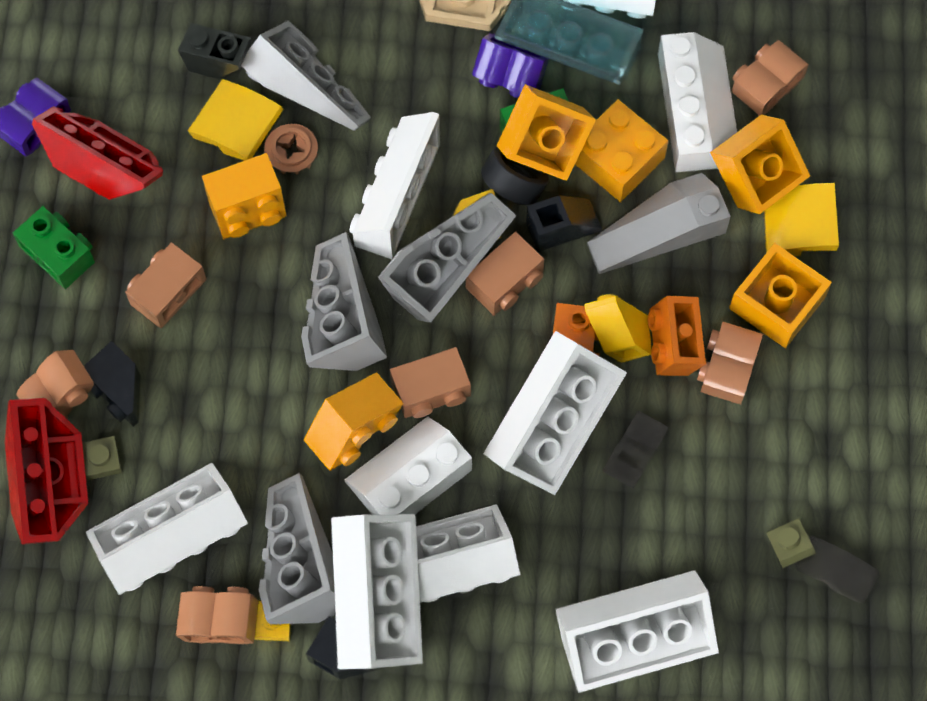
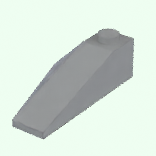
[241,20,371,131]
[587,173,731,274]
[378,193,516,322]
[301,232,387,371]
[259,473,336,624]

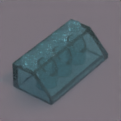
[495,0,644,85]

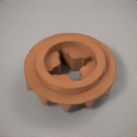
[264,124,318,175]

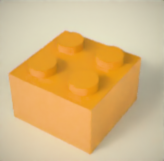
[497,84,596,181]
[575,99,669,203]
[710,115,810,214]
[202,153,287,239]
[729,243,832,349]

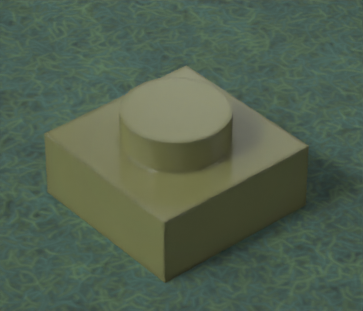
[82,436,123,480]
[766,518,816,568]

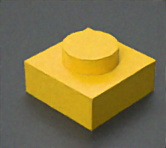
[254,601,291,641]

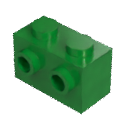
[12,206,95,290]

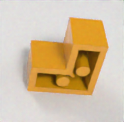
[303,372,403,471]

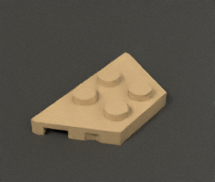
[419,0,516,31]

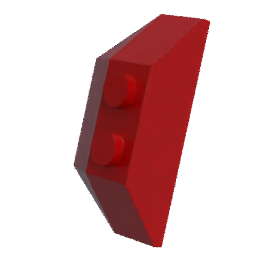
[32,106,164,200]
[5,398,89,544]

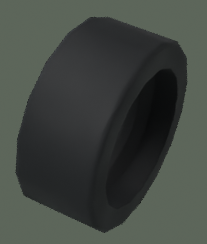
[481,146,549,205]

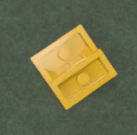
[188,79,283,161]
[764,183,839,256]

